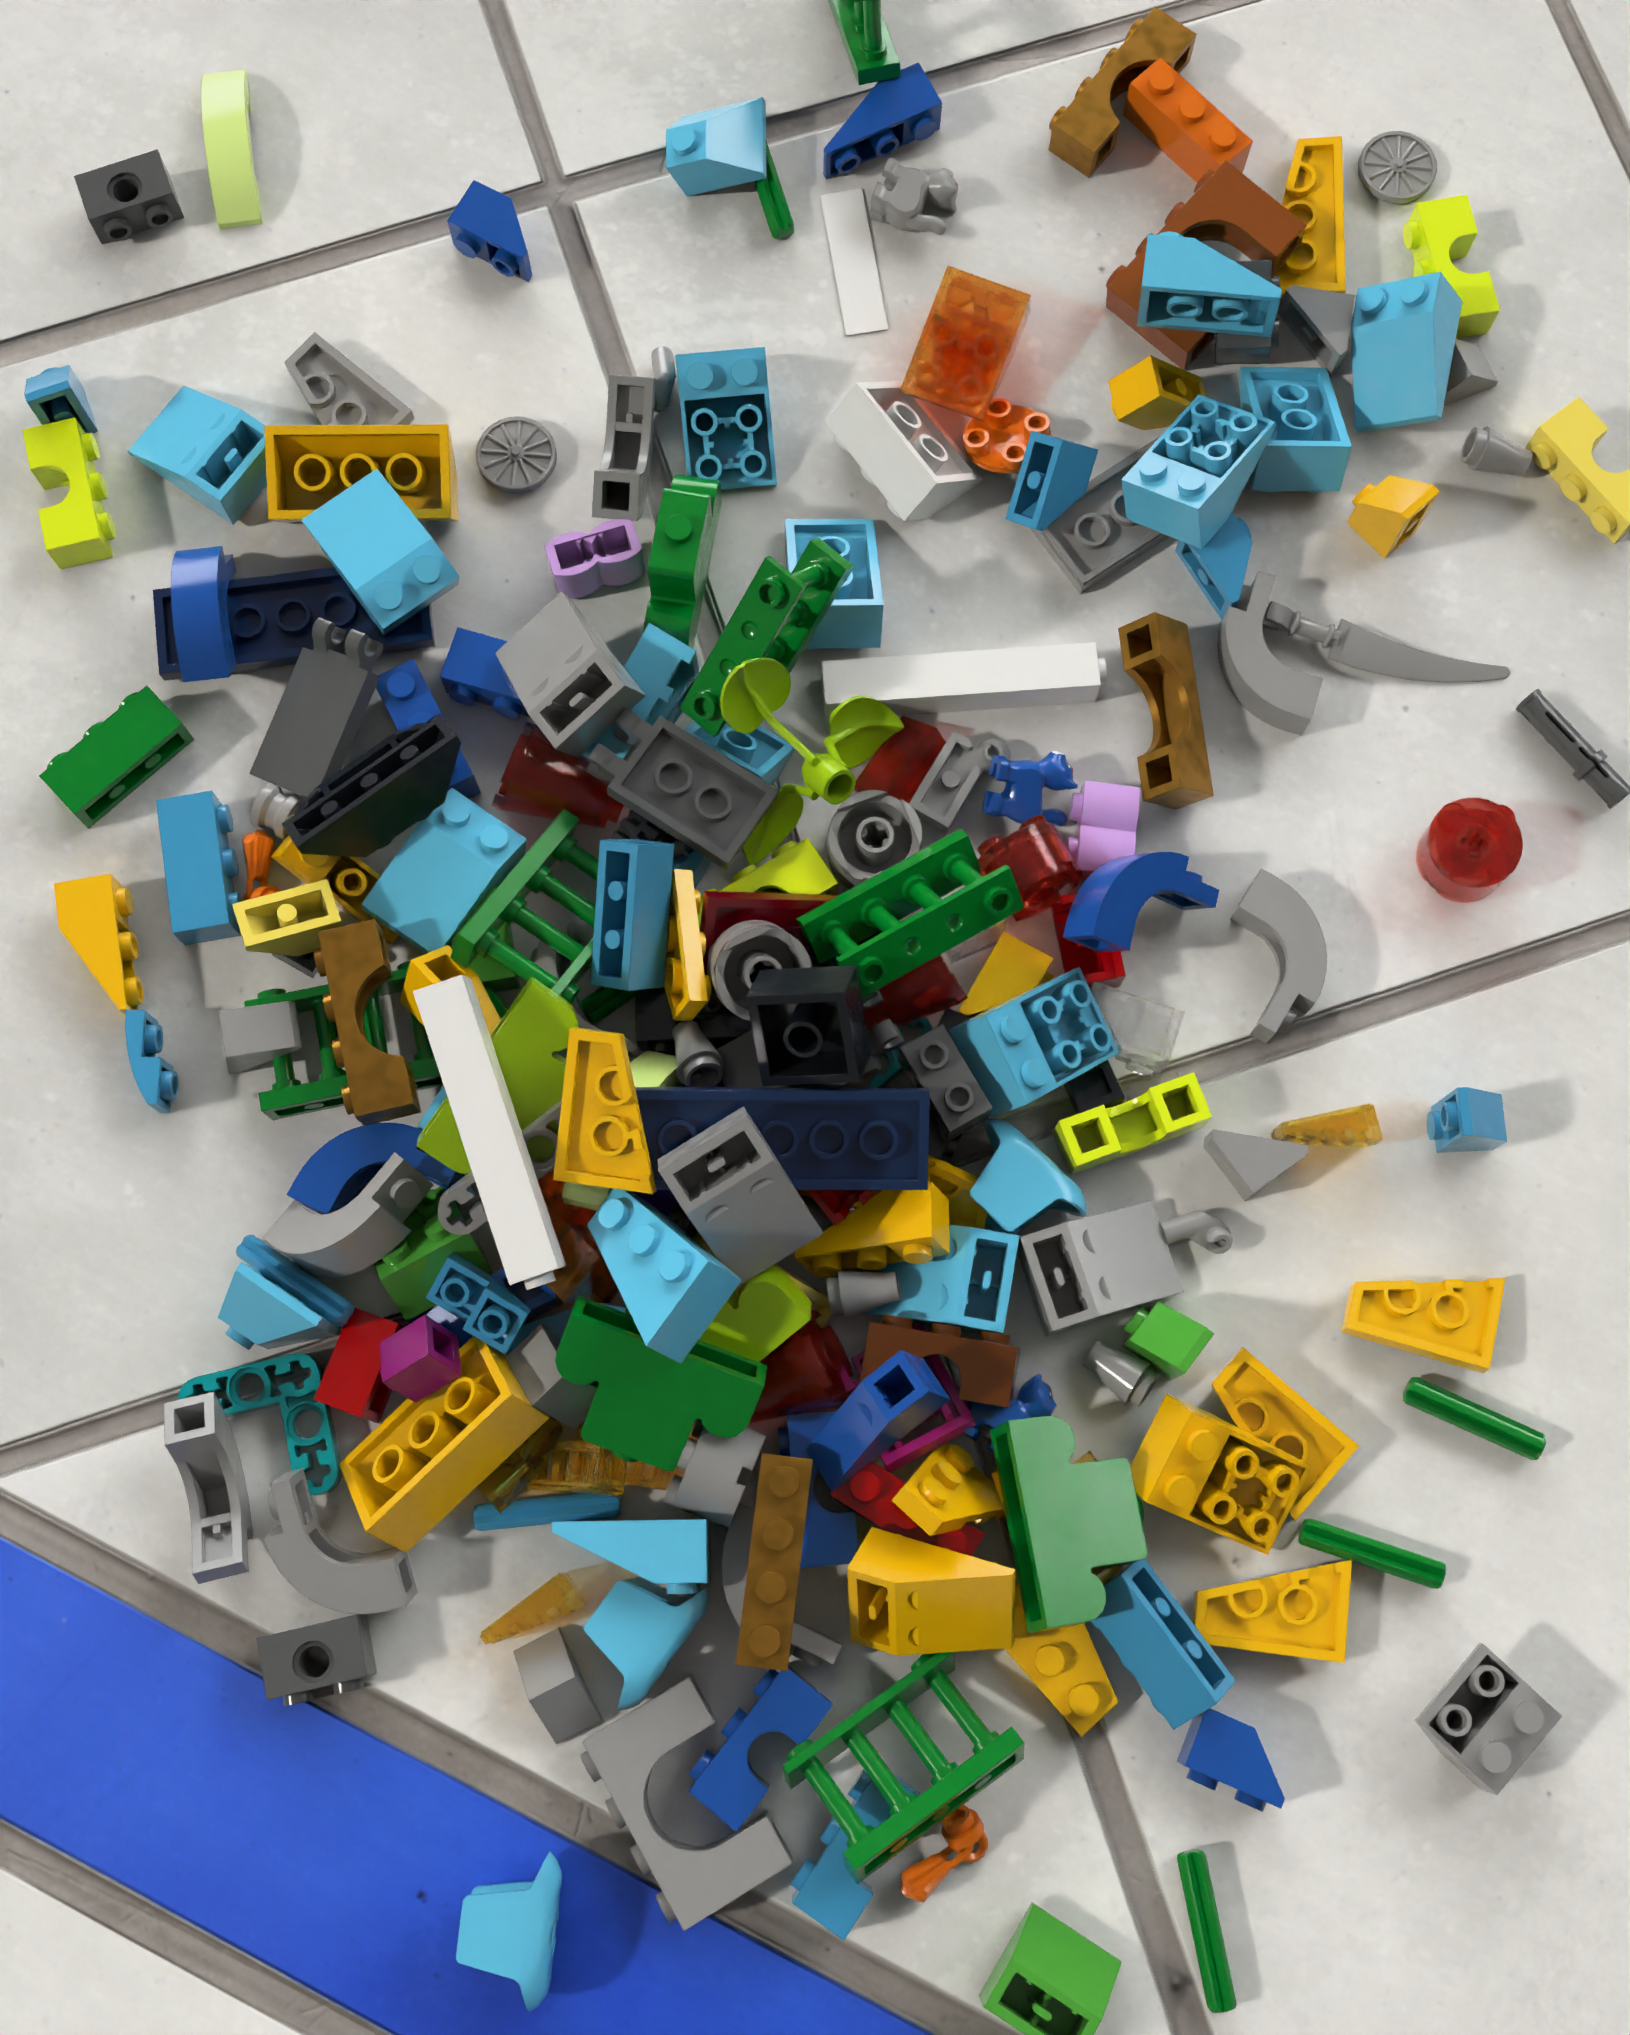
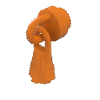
[242,830,281,901]
[899,1805,988,1903]

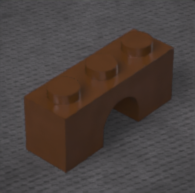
[860,1315,1021,1408]

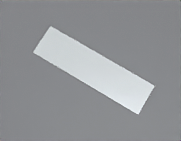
[820,188,889,336]

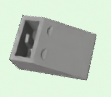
[495,591,646,758]
[657,1106,824,1287]
[1017,1200,1184,1337]

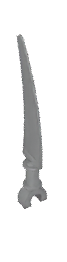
[1262,601,1510,683]

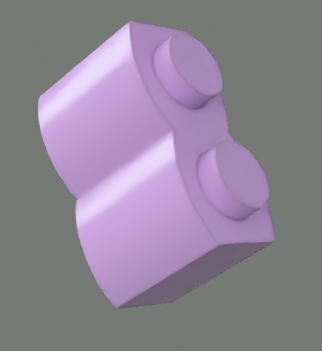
[545,519,645,599]
[1064,780,1140,880]

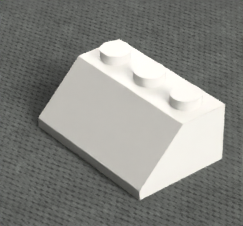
[825,381,984,521]

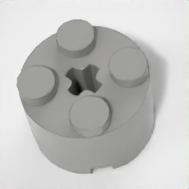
[827,790,922,890]
[707,920,812,1021]
[663,1419,766,1528]

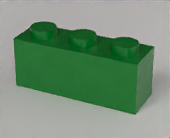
[39,686,195,829]

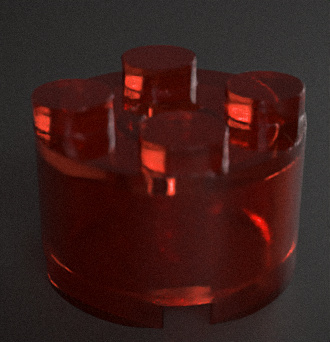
[1416,798,1523,903]
[977,815,1083,922]

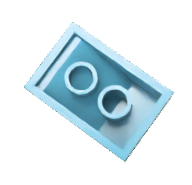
[1137,231,1282,338]
[1351,272,1463,433]
[1239,367,1352,493]
[301,469,460,636]
[785,519,884,649]
[361,788,527,954]
[552,1519,711,1594]

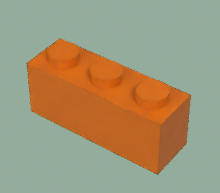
[1123,57,1253,183]

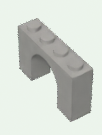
[580,1675,793,1931]

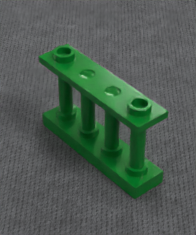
[828,0,901,85]
[679,538,854,737]
[450,809,599,1004]
[797,829,1025,998]
[244,961,443,1120]
[782,1652,1025,1884]

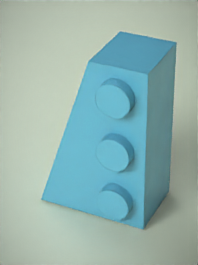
[578,623,699,784]
[587,1189,742,1364]

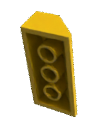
[264,424,459,522]
[339,1336,550,1553]

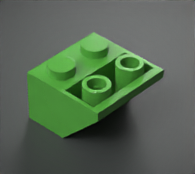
[374,1186,493,1321]
[979,1902,1122,2035]

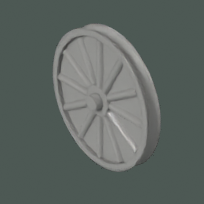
[1358,131,1437,204]
[476,416,557,493]

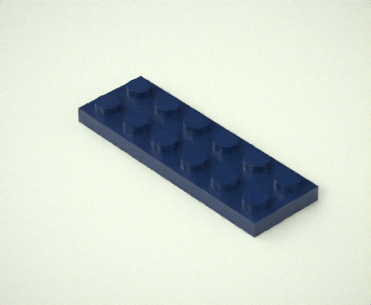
[153,567,436,681]
[635,1087,930,1190]

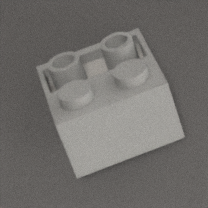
[1415,1643,1562,1795]

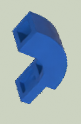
[171,546,237,682]
[1063,852,1219,952]
[287,1123,465,1215]

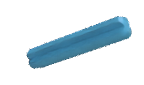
[236,1235,355,1327]
[473,1490,621,1531]

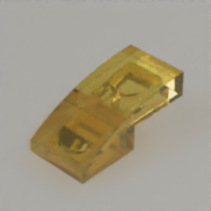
[476,1416,563,1514]

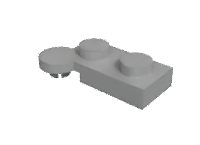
[909,730,1011,833]

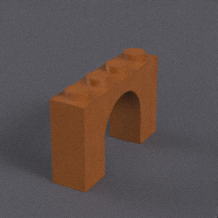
[1106,160,1306,370]

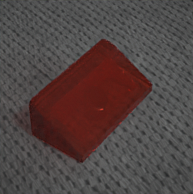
[854,715,946,803]

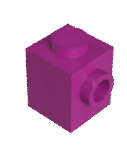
[380,1315,462,1403]

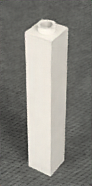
[821,642,1107,721]
[413,975,566,1290]

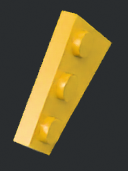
[664,869,711,1021]
[553,1027,657,1194]
[1341,1278,1505,1374]
[891,1442,1006,1536]
[1192,1560,1352,1663]
[1004,1582,1118,1737]

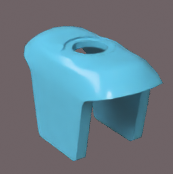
[969,1118,1087,1235]
[584,1580,708,1711]
[456,1851,562,2012]

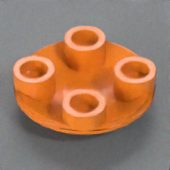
[963,398,1051,473]

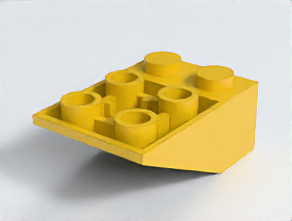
[1130,1393,1312,1555]
[847,1527,1015,1656]

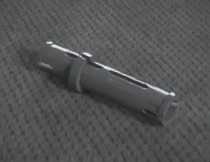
[1516,689,1630,809]

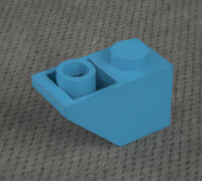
[1427,1087,1507,1153]

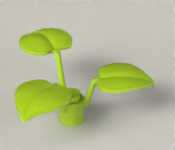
[720,658,904,865]

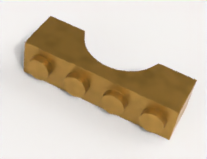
[1048,6,1197,178]
[1118,612,1214,810]
[314,919,421,1125]
[736,1453,813,1671]

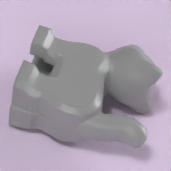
[870,157,958,235]

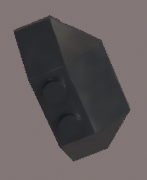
[282,714,461,858]

